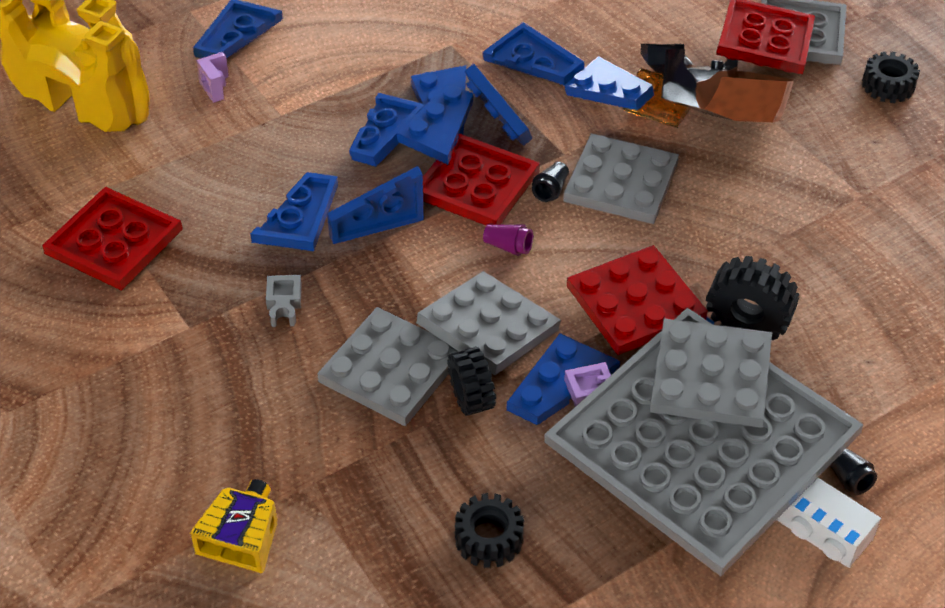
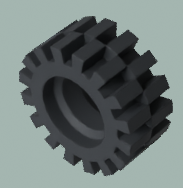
[862,51,920,103]
[447,347,496,416]
[455,493,524,568]

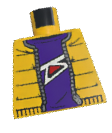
[190,479,277,574]

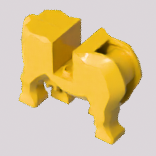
[0,0,150,132]

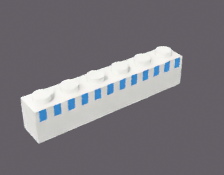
[777,478,881,568]

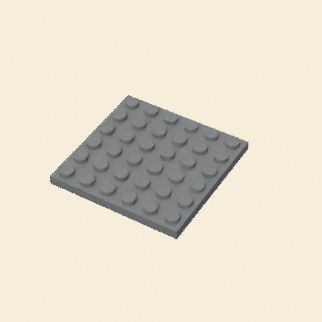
[545,308,864,576]

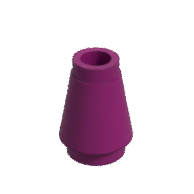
[483,224,534,256]

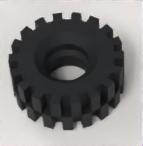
[706,256,799,341]

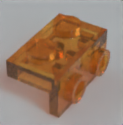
[622,68,691,128]

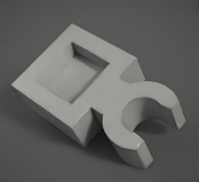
[266,275,302,327]

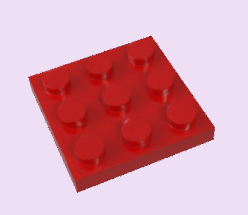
[716,0,815,75]
[423,133,540,226]
[42,186,183,291]
[567,245,708,355]

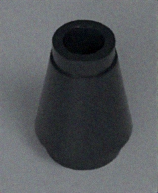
[532,162,569,202]
[830,448,877,495]

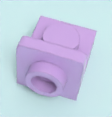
[197,52,229,103]
[564,362,611,407]

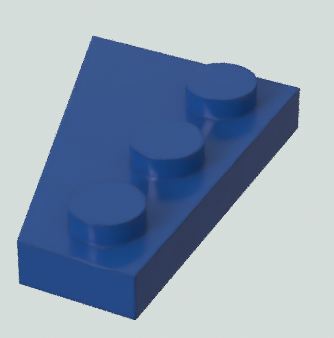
[193,0,283,59]
[465,64,533,146]
[397,83,473,165]
[250,172,338,251]

